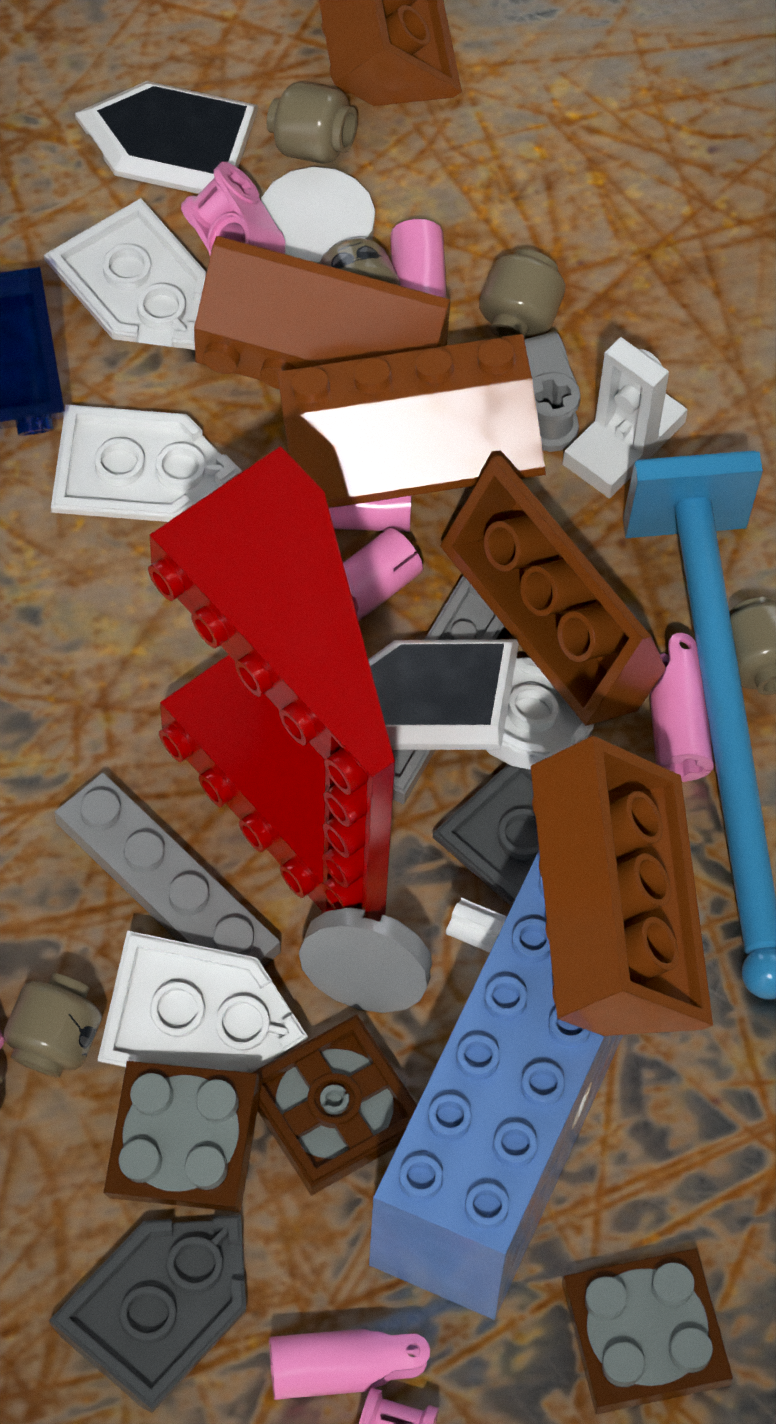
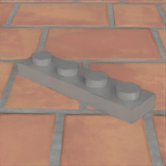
[55,772,281,968]

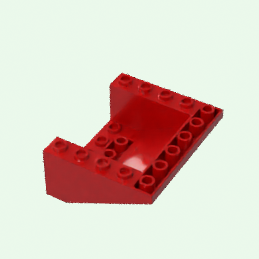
[148,446,395,922]

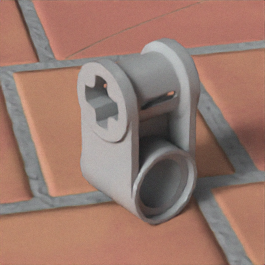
[524,331,580,452]

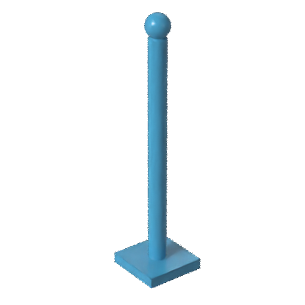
[623,450,776,999]

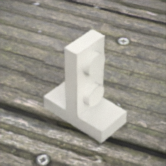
[562,337,688,499]

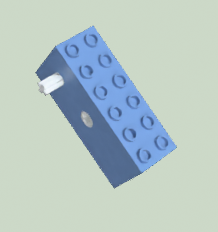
[369,851,623,1320]

